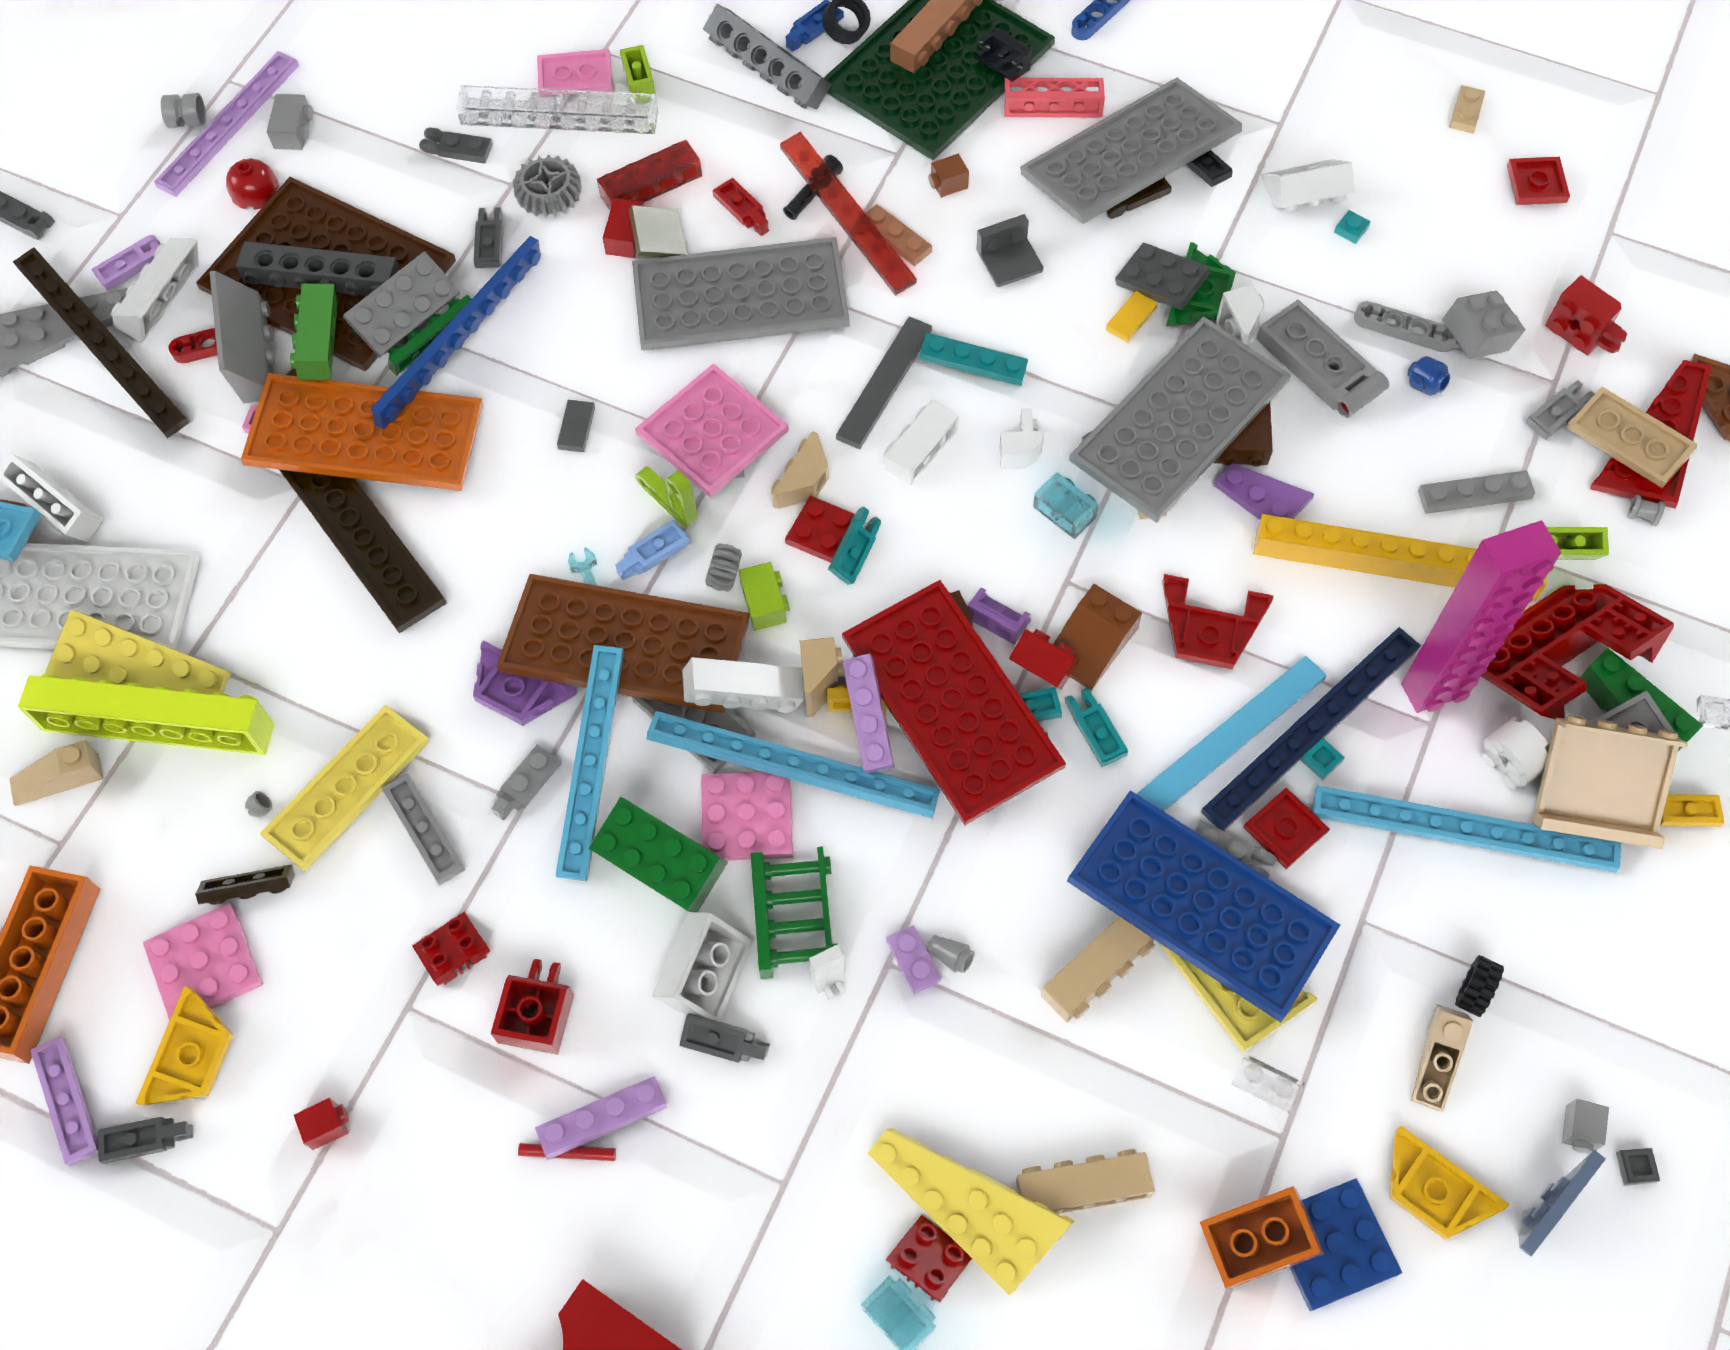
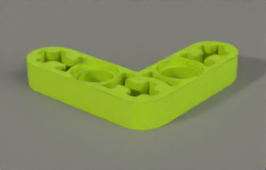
[635,466,698,528]

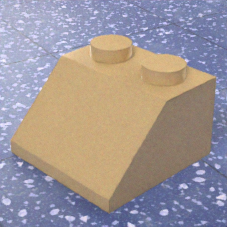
[799,637,844,718]

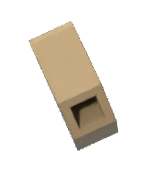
[771,431,829,509]

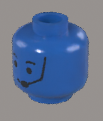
[1407,356,1451,396]

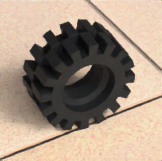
[1455,955,1504,1017]

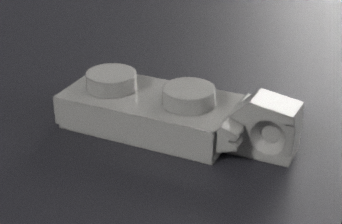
[491,744,561,821]

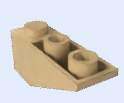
[1411,1004,1473,1112]

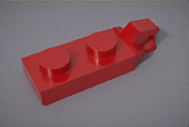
[712,178,770,237]

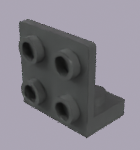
[976,214,1044,287]

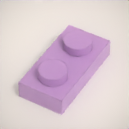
[886,925,942,995]

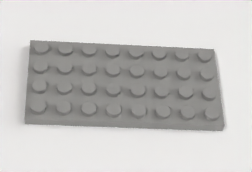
[1020,77,1242,224]
[632,237,850,351]
[1069,316,1291,523]

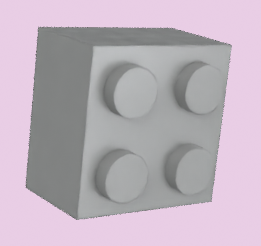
[1442,290,1526,359]

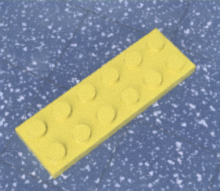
[259,705,430,872]

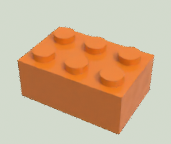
[1199,1186,1324,1289]

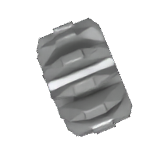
[705,543,742,592]

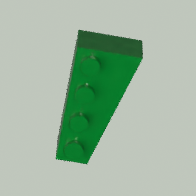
[1580,648,1704,752]

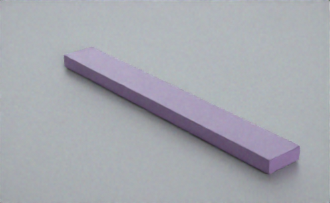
[154,51,299,197]

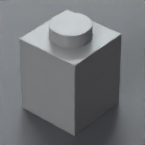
[1562,1098,1609,1154]

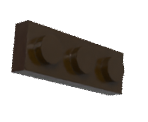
[195,864,295,905]

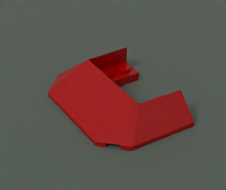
[1481,584,1674,720]

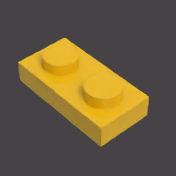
[1660,794,1725,827]

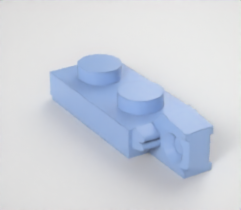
[615,520,690,580]

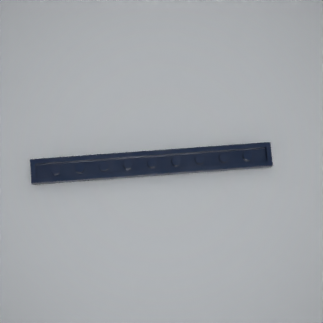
[1201,627,1421,831]

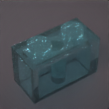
[1033,472,1099,539]
[860,1275,936,1350]

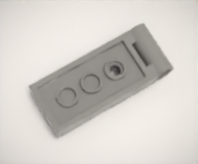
[1256,299,1390,418]

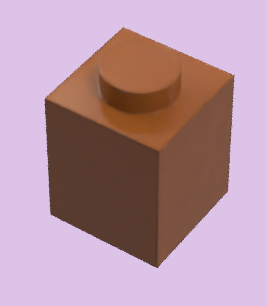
[928,153,969,198]

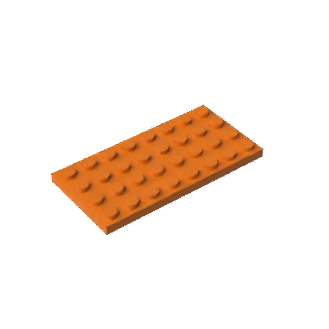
[241,373,483,491]

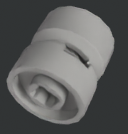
[160,93,206,128]

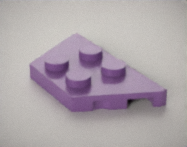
[473,640,577,726]

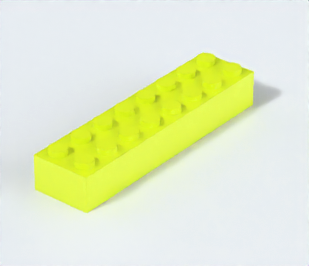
[18,674,275,755]

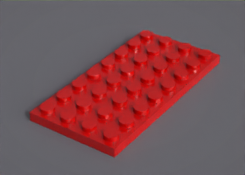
[842,580,1066,826]

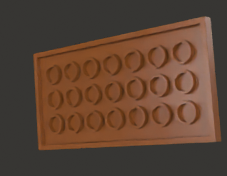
[496,574,750,713]

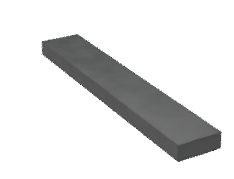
[836,316,932,450]

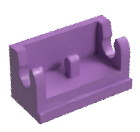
[967,587,1031,645]

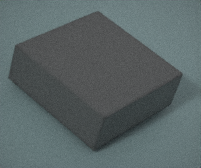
[1616,1148,1660,1186]

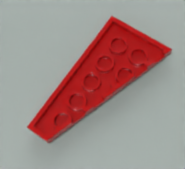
[1590,360,1712,509]

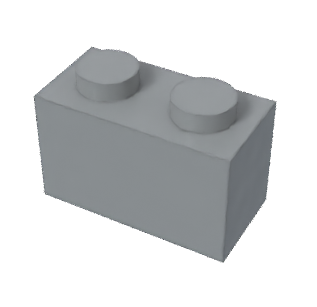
[266,94,313,150]

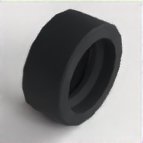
[822,0,871,44]

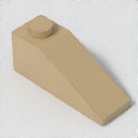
[9,740,103,806]

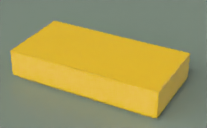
[1106,291,1158,343]

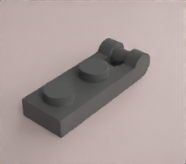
[0,191,55,240]

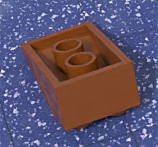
[1053,584,1142,691]

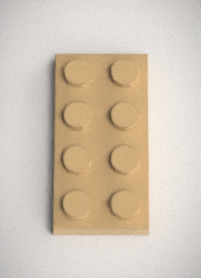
[1567,386,1698,488]

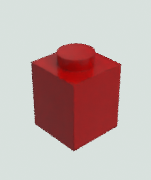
[293,1097,350,1150]

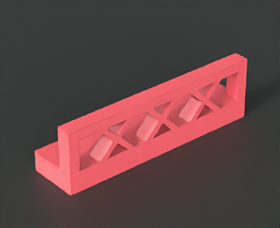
[1004,78,1105,117]

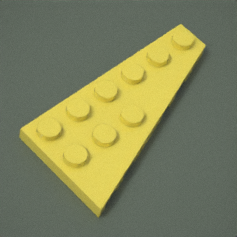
[44,609,232,694]
[867,1128,1075,1295]

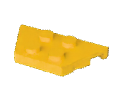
[135,986,234,1105]
[1389,1125,1510,1240]

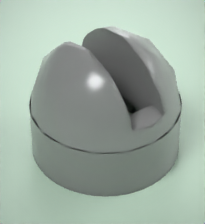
[245,791,272,817]

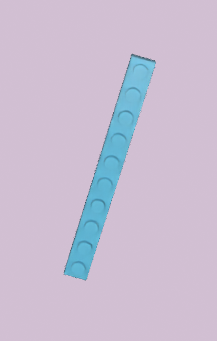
[646,711,941,819]
[1312,785,1621,873]

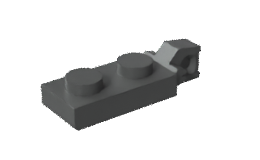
[679,1013,770,1063]
[98,1117,193,1164]

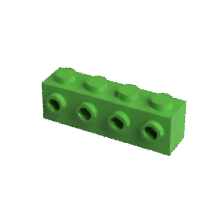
[290,284,338,380]

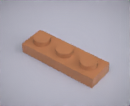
[859,204,932,267]

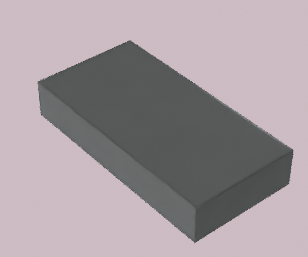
[557,400,595,452]

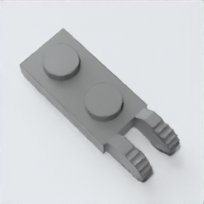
[1525,380,1595,440]
[1195,820,1277,878]

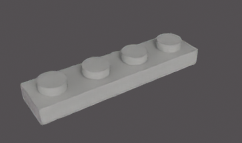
[1418,470,1536,514]
[382,773,466,886]

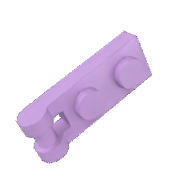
[91,235,160,291]

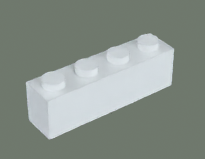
[0,454,103,542]
[682,657,805,713]

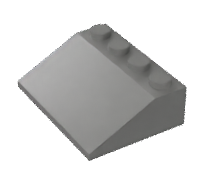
[209,271,276,404]

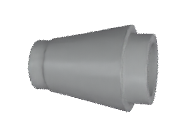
[927,935,975,973]

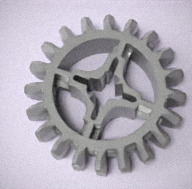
[513,154,582,218]

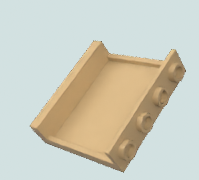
[1532,715,1688,849]

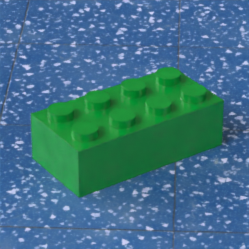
[588,796,728,912]

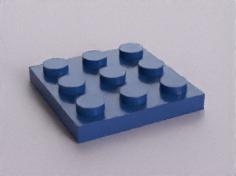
[1289,1178,1403,1312]

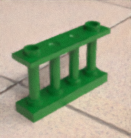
[352,258,472,376]
[750,846,838,979]

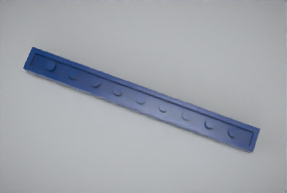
[371,236,541,429]

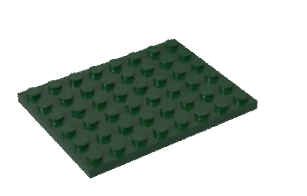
[824,0,1055,160]

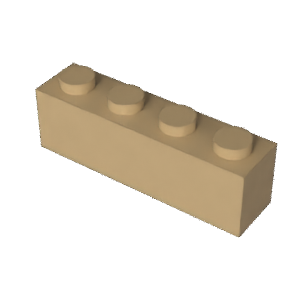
[1040,916,1156,1023]
[1016,1149,1155,1214]

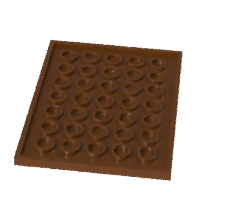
[196,176,456,372]

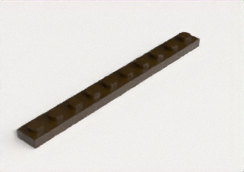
[12,247,189,439]

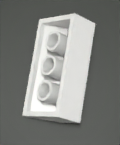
[111,237,199,343]

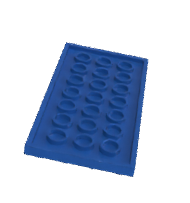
[1067,790,1341,1023]

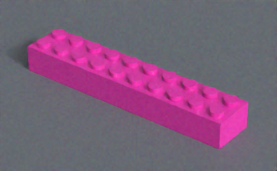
[1401,520,1561,713]

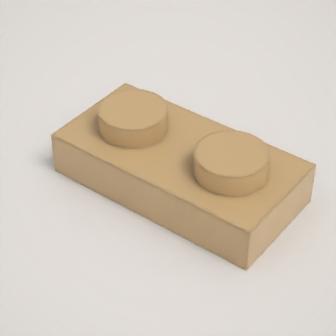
[1449,85,1486,134]

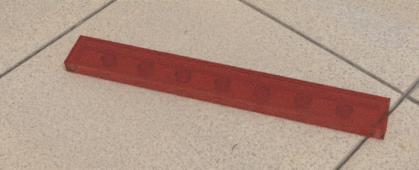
[780,131,917,296]

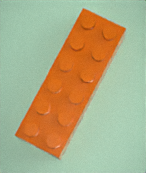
[0,865,101,1064]

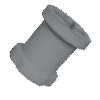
[1627,494,1665,526]

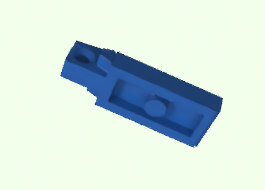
[785,0,844,52]

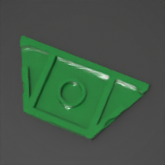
[1166,242,1236,327]

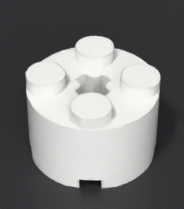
[1482,717,1548,789]

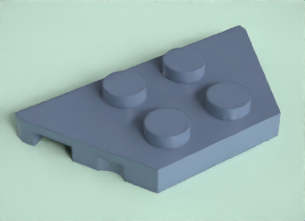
[1518,1150,1606,1257]

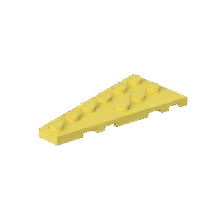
[1157,941,1319,1054]

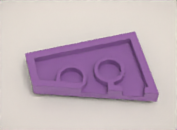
[1214,463,1314,520]

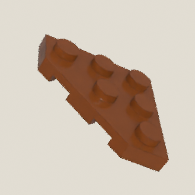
[1690,353,1730,441]

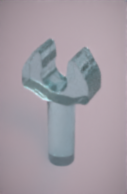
[568,547,597,585]

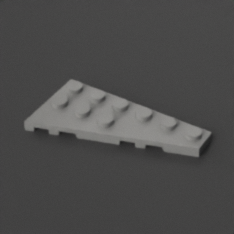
[0,288,128,378]

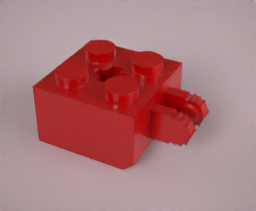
[1545,275,1627,356]
[490,959,574,1055]

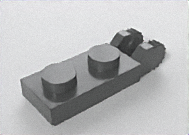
[419,127,493,164]
[473,207,503,268]

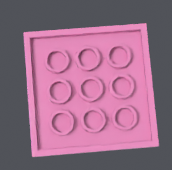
[635,363,789,498]

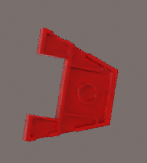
[1162,574,1274,670]

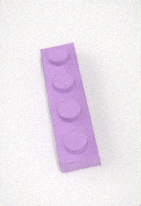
[842,653,895,774]
[30,1036,98,1166]
[534,1076,668,1160]

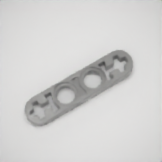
[1354,301,1456,352]

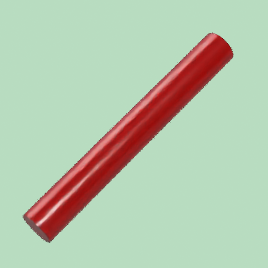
[518,1143,616,1161]

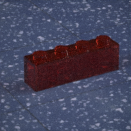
[596,139,702,211]

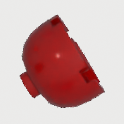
[226,158,279,210]

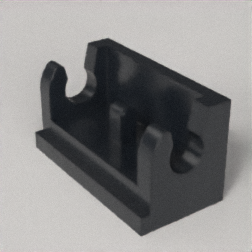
[976,27,1032,82]

